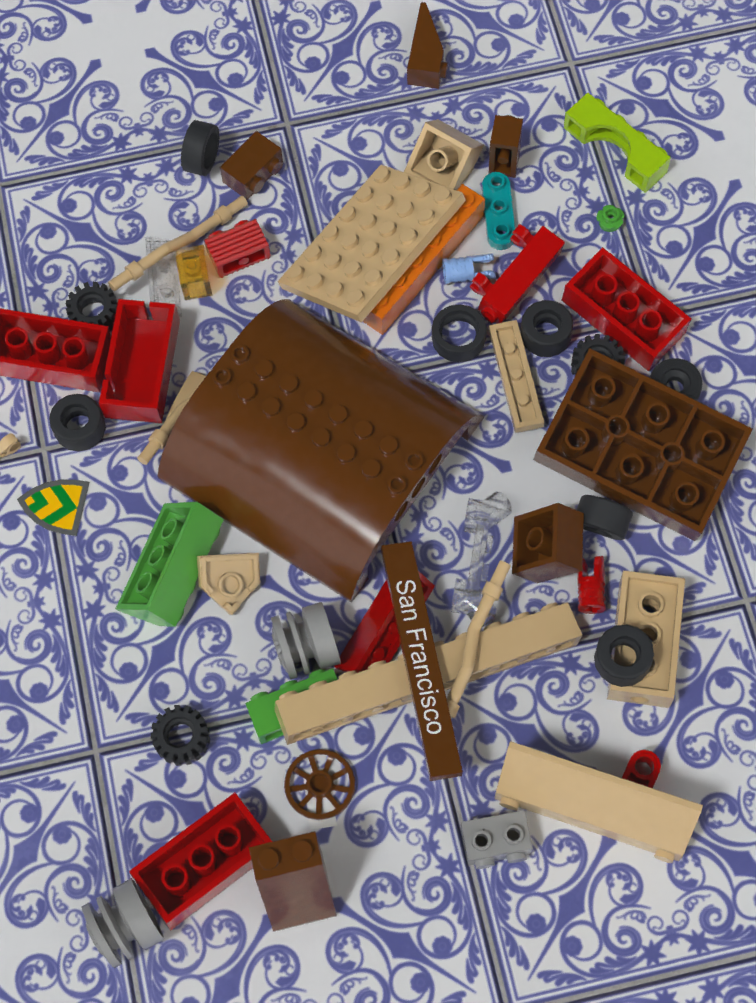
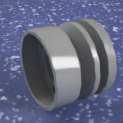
[271,602,341,680]
[82,878,164,968]

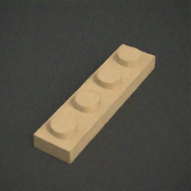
[488,320,544,433]

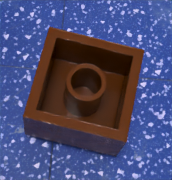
[512,503,584,583]

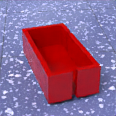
[99,299,180,423]

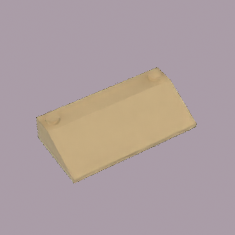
[495,741,703,863]

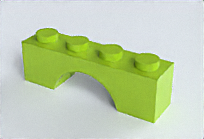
[564,93,671,193]

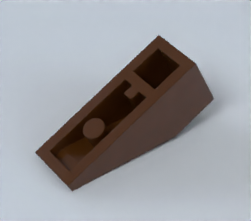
[407,2,448,89]

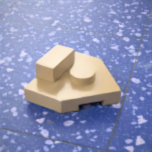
[197,553,260,615]

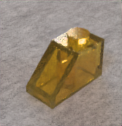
[176,244,213,300]

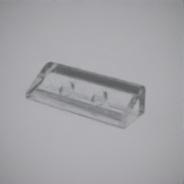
[145,237,182,317]

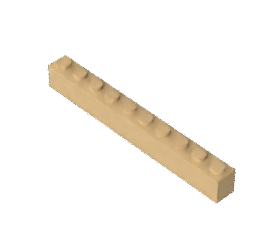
[275,602,583,745]

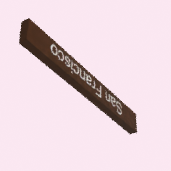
[381,541,463,781]

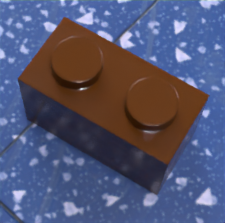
[488,115,523,178]
[220,131,283,200]

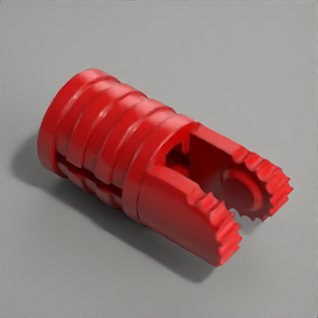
[577,556,606,614]

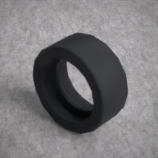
[181,120,220,176]
[432,304,487,363]

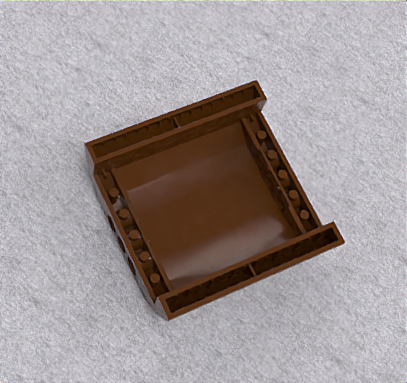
[157,299,484,603]

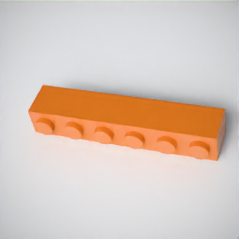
[363,184,485,335]

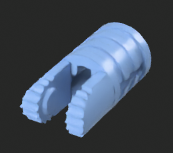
[442,253,496,284]

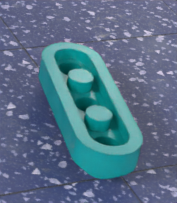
[482,172,515,250]

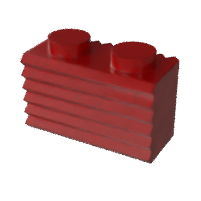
[204,219,271,278]

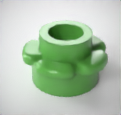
[597,205,624,232]

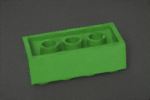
[115,502,224,627]

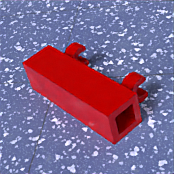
[470,224,565,324]

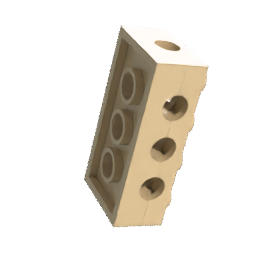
[607,570,685,708]

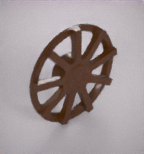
[284,749,355,820]

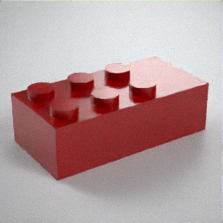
[561,247,692,371]
[0,308,111,393]
[129,792,273,931]

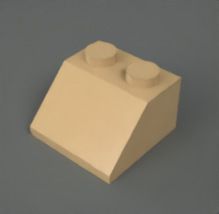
[404,119,484,190]

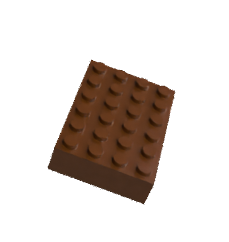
[533,348,753,541]

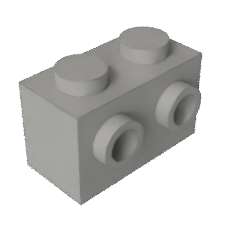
[461,810,533,869]

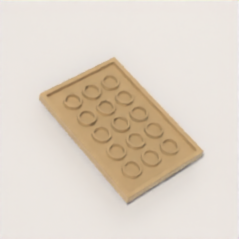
[278,165,466,323]

